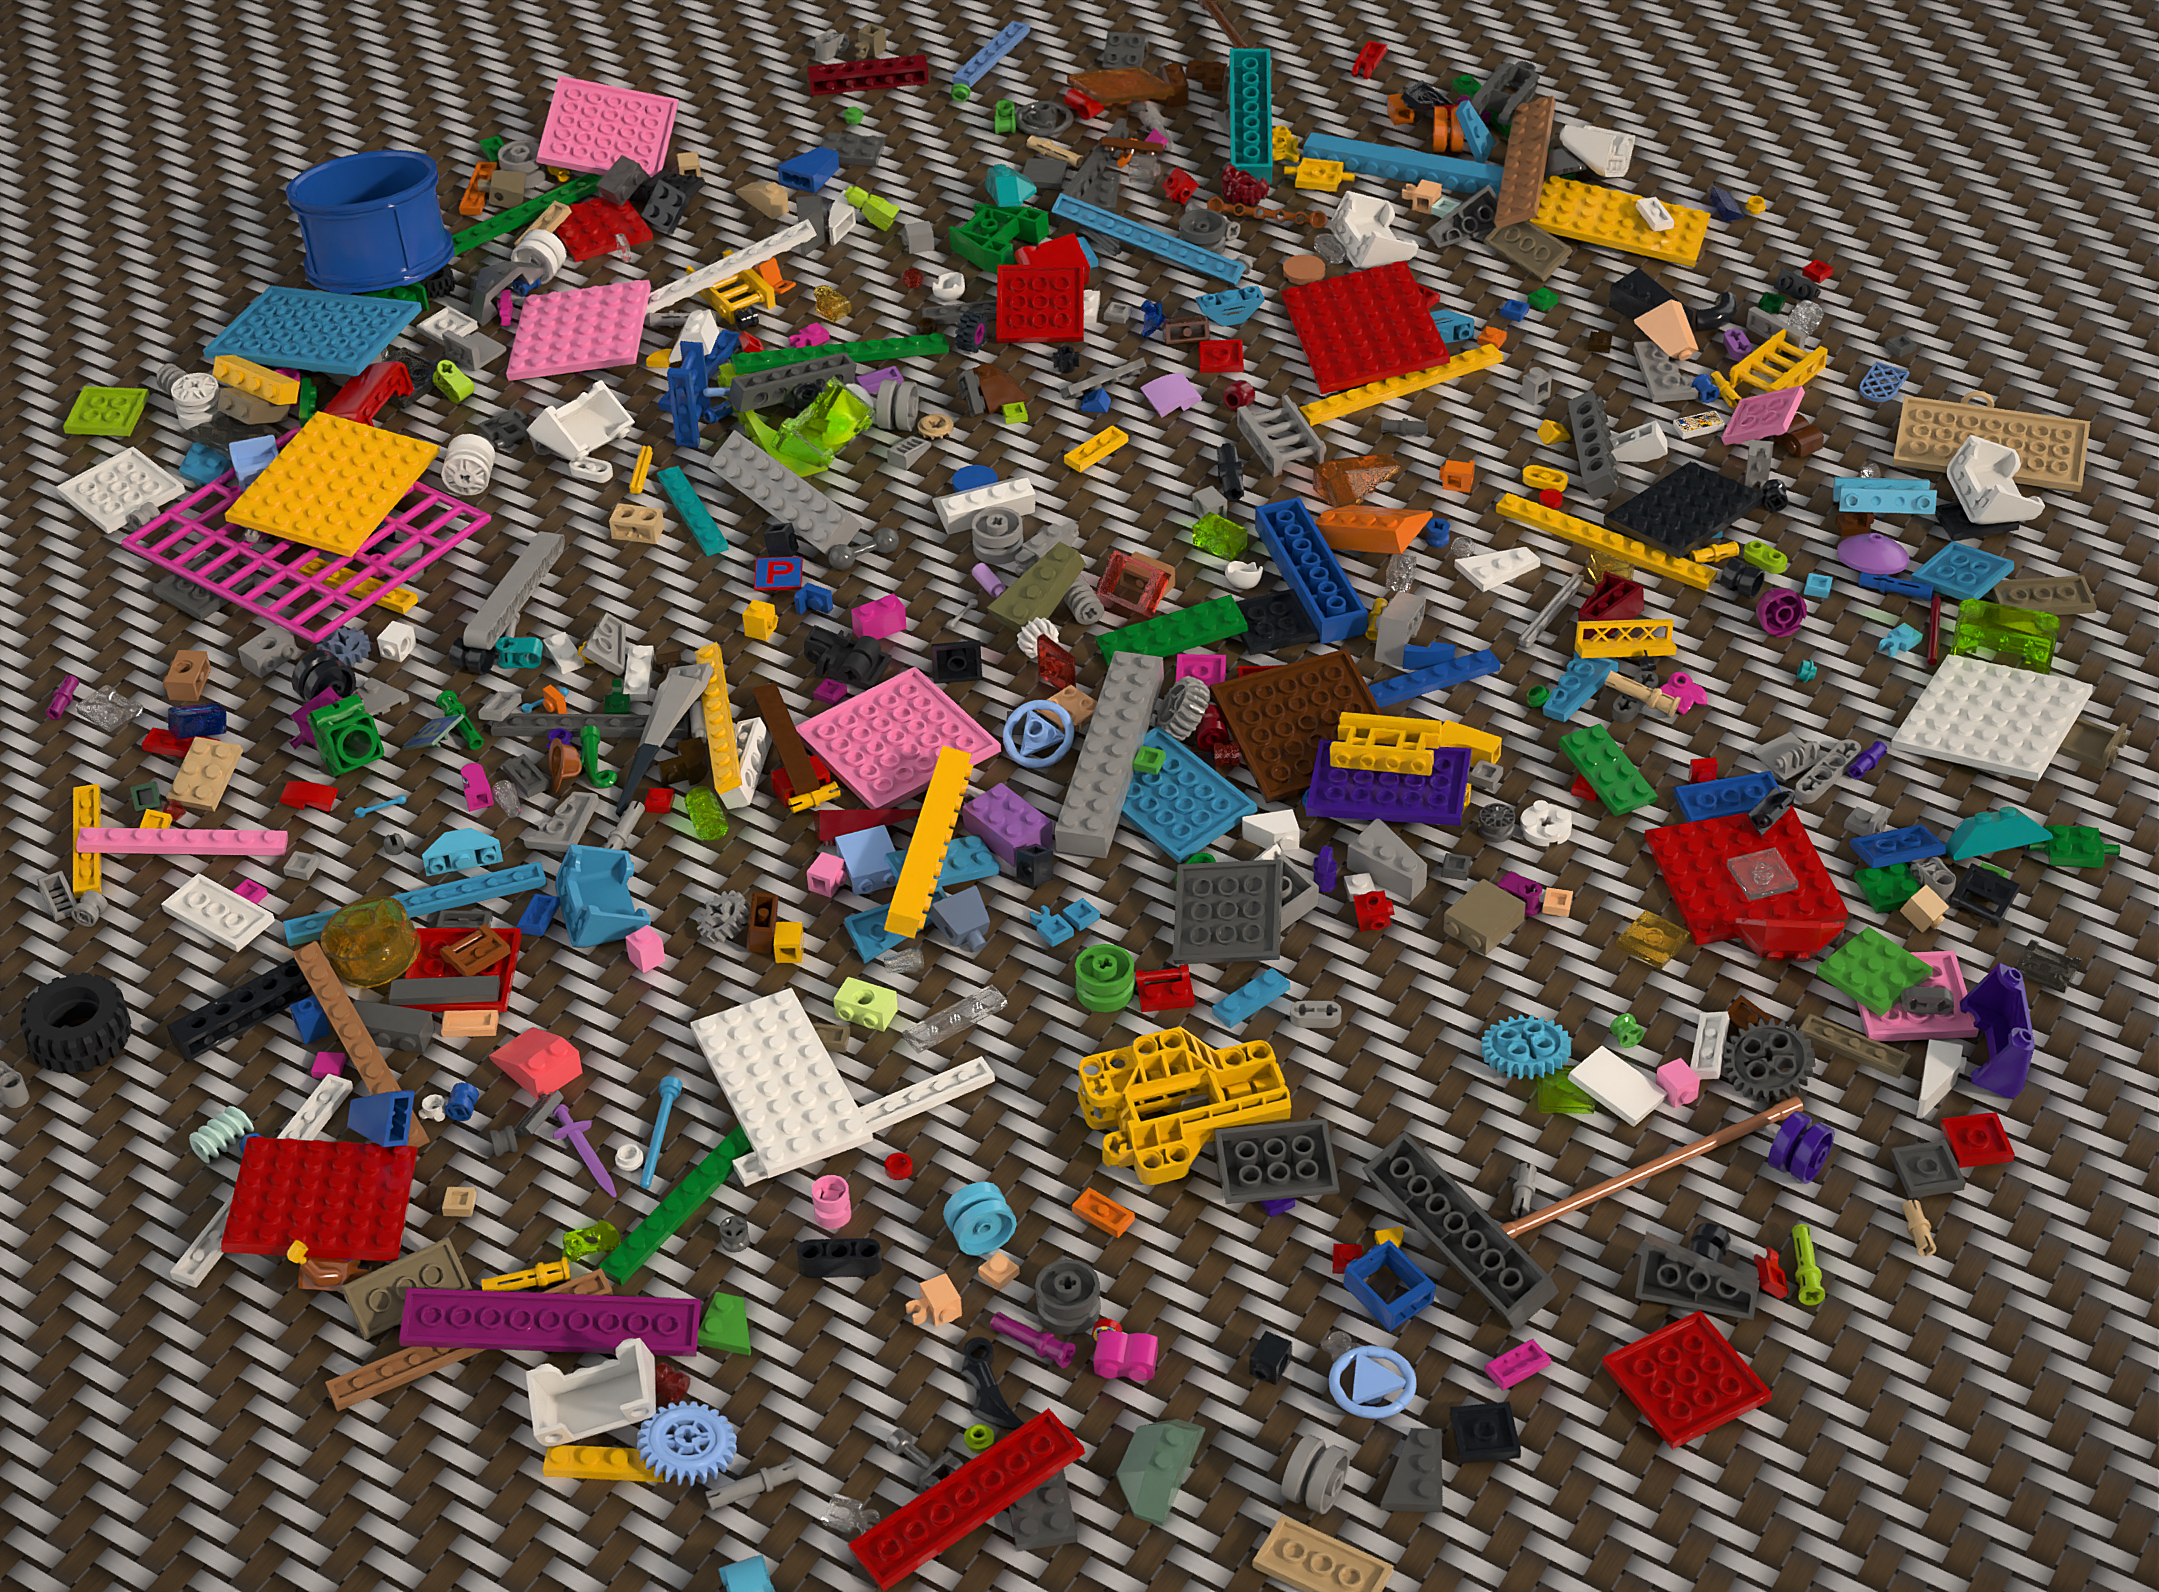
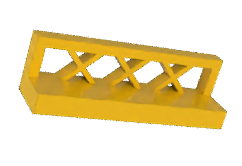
[1575,619,1677,658]

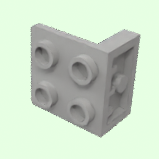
[442,330,507,371]

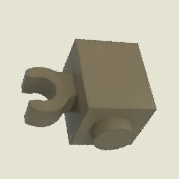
[855,23,887,59]

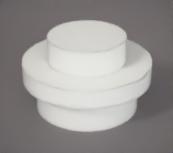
[615,1144,644,1171]

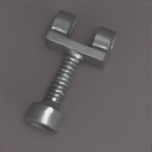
[887,1428,964,1491]

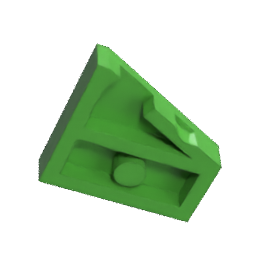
[698,1292,751,1356]

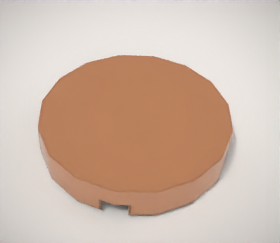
[1283,255,1325,285]

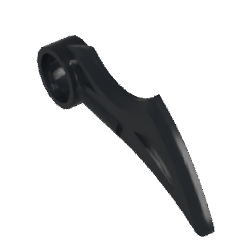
[961,1337,1025,1430]

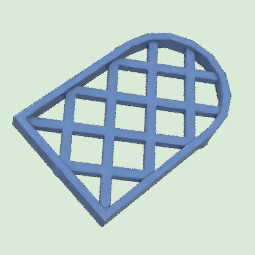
[1859,361,1910,402]

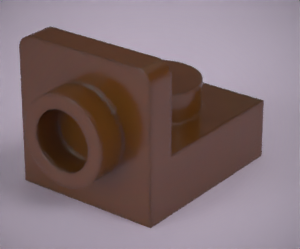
[1835,512,1874,537]

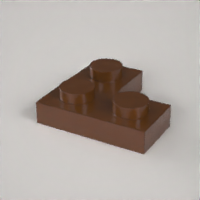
[1185,60,1228,91]

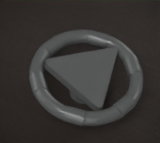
[1015,101,1073,137]

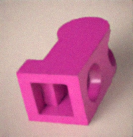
[461,763,494,812]

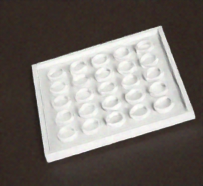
[1892,654,2093,781]

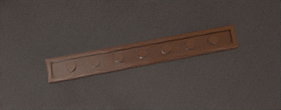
[752,682,820,796]

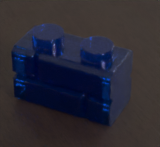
[168,702,227,739]

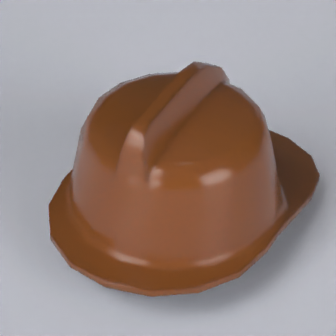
[549,738,582,793]

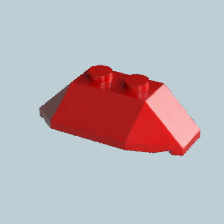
[1733,918,1844,962]

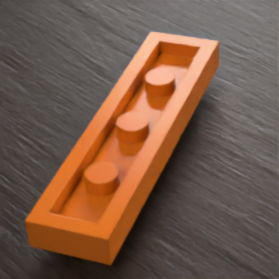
[459,161,499,216]

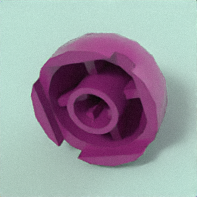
[1756,587,1807,637]

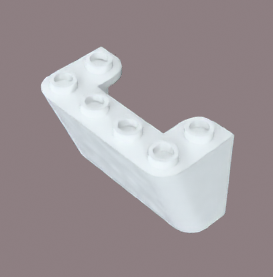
[526,1338,656,1446]

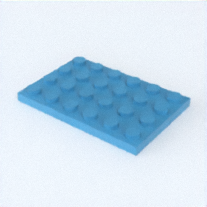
[1121,726,1257,864]

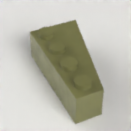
[987,541,1086,633]

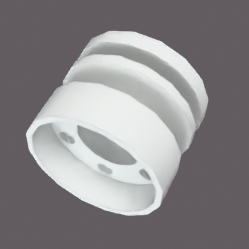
[171,373,226,431]
[441,434,495,495]

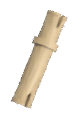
[1027,135,1084,168]

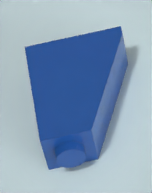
[778,147,839,194]
[347,1090,415,1147]

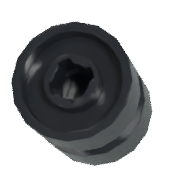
[794,383,824,426]
[1720,558,1765,599]
[449,636,495,675]
[1687,1223,1731,1264]

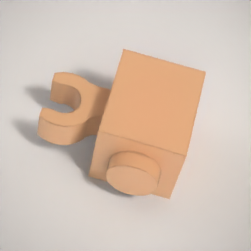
[1402,180,1442,215]
[906,1273,962,1327]

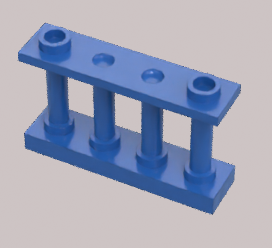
[667,341,711,448]

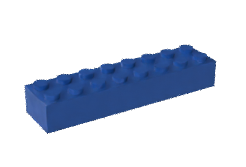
[1255,497,1368,644]

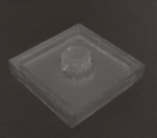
[1727,847,1799,901]

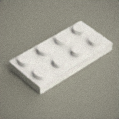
[161,873,275,952]

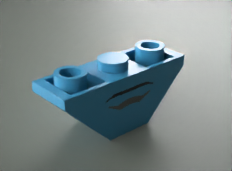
[1196,286,1265,327]
[1430,310,1475,343]

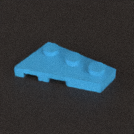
[1455,100,1496,164]

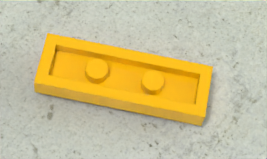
[1064,426,1128,472]

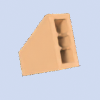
[1634,300,1699,360]

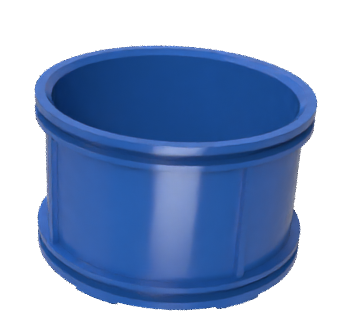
[286,150,455,294]

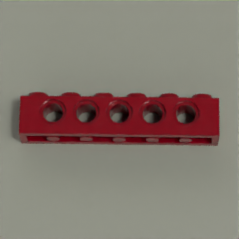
[807,54,929,96]

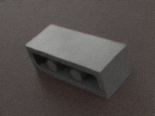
[353,1000,435,1053]

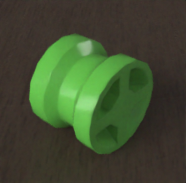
[1610,1013,1644,1048]

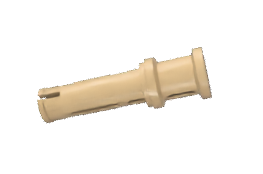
[1605,670,1681,718]

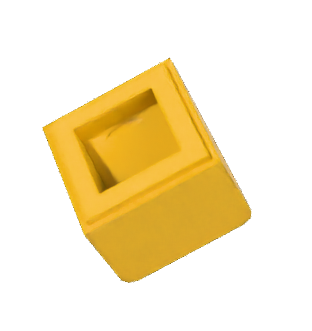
[1537,420,1571,445]

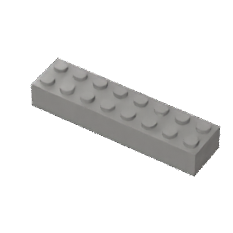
[707,430,863,557]

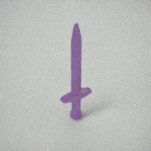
[553,1104,617,1198]

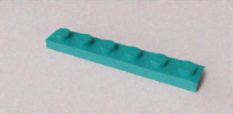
[657,466,729,557]

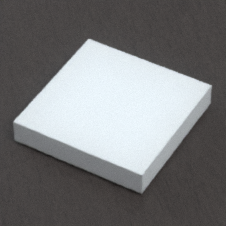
[416,306,479,346]

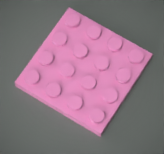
[1857,951,1979,1042]

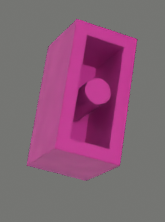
[851,593,907,640]

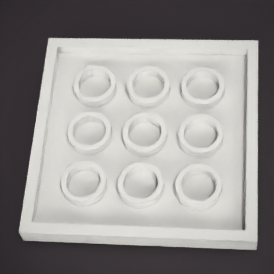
[56,447,185,534]

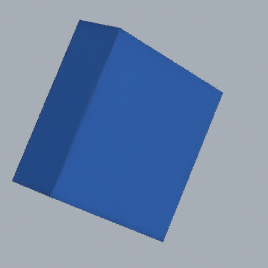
[1500,299,1529,322]

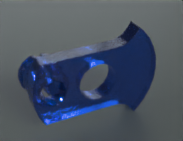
[1140,299,1166,338]

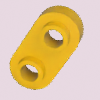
[1522,465,1568,492]

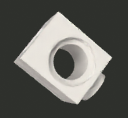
[377,621,417,662]

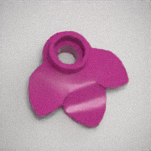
[1660,672,1707,715]

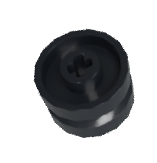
[291,649,356,702]

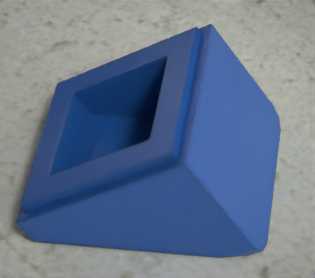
[1080,388,1111,413]

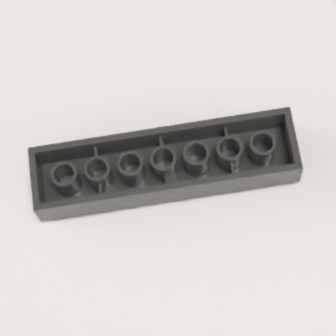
[1362,1131,1559,1331]

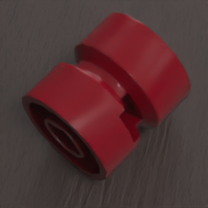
[1195,704,1229,751]

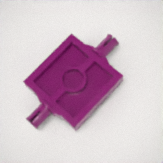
[288,686,363,750]

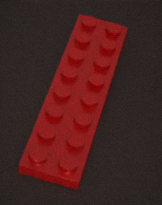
[847,1408,1085,1592]

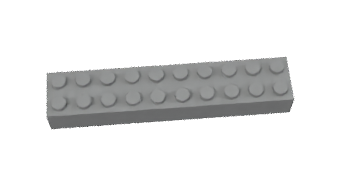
[1055,651,1164,859]

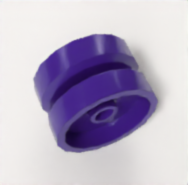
[1768,1111,1835,1184]

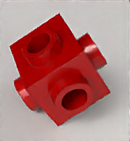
[1161,166,1199,204]
[1353,890,1395,932]

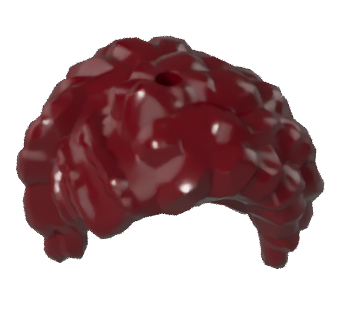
[1221,164,1269,206]

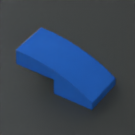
[1403,641,1456,670]

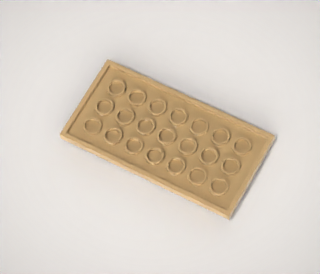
[1892,396,2090,492]

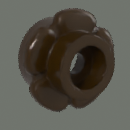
[916,317,938,335]

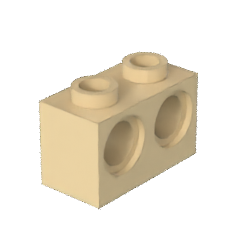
[609,503,664,544]

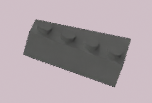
[1635,1231,1760,1320]

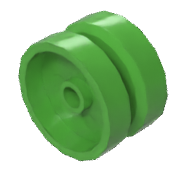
[1075,944,1135,1012]

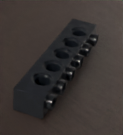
[167,958,314,1062]

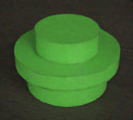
[951,83,971,102]
[843,106,864,125]

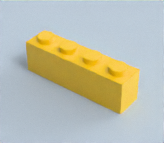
[212,355,300,405]

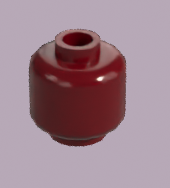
[1222,380,1255,412]

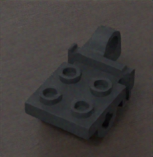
[629,168,706,205]
[804,625,892,691]

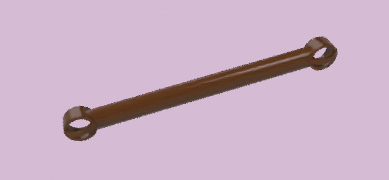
[1197,0,1251,49]

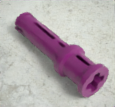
[990,1312,1076,1369]

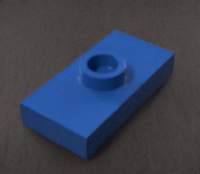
[516,894,560,936]

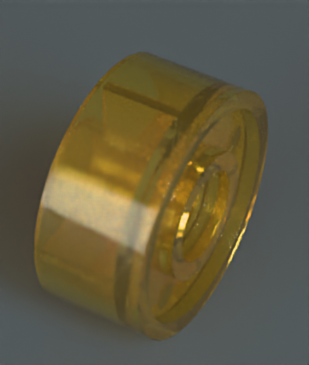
[320,895,421,988]

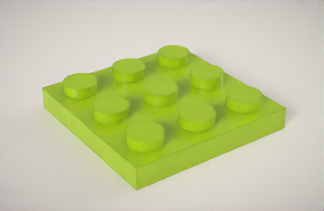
[63,386,150,437]

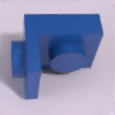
[794,583,833,615]

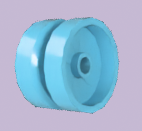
[943,1182,1017,1256]

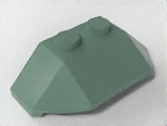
[1116,1419,1205,1526]

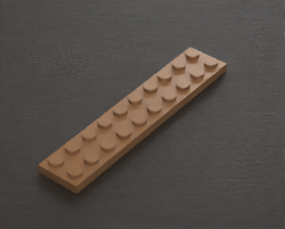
[1494,96,1556,229]

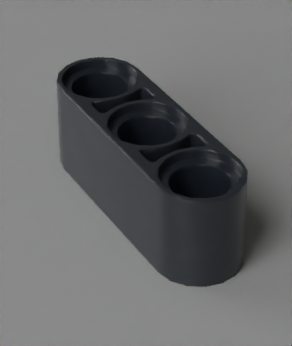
[797,1238,882,1278]

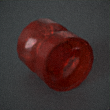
[1214,742,1240,767]
[655,1363,690,1403]

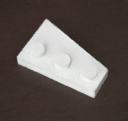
[1454,547,1540,592]

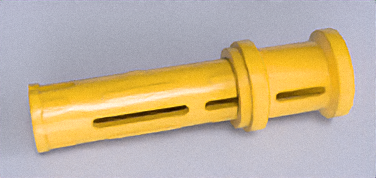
[481,1257,571,1292]

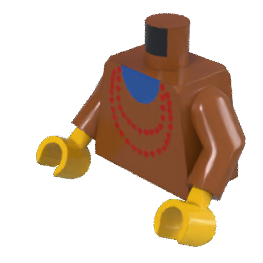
[287,1240,373,1291]

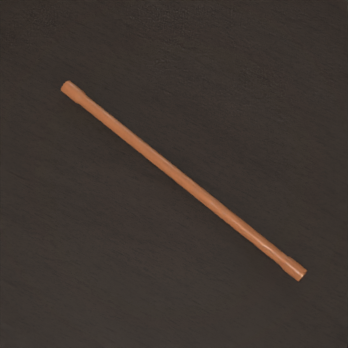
[1500,1096,1804,1239]

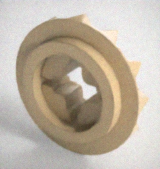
[918,414,954,440]

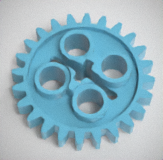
[1481,1015,1571,1079]

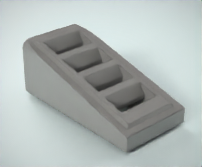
[887,436,931,470]
[37,871,77,921]

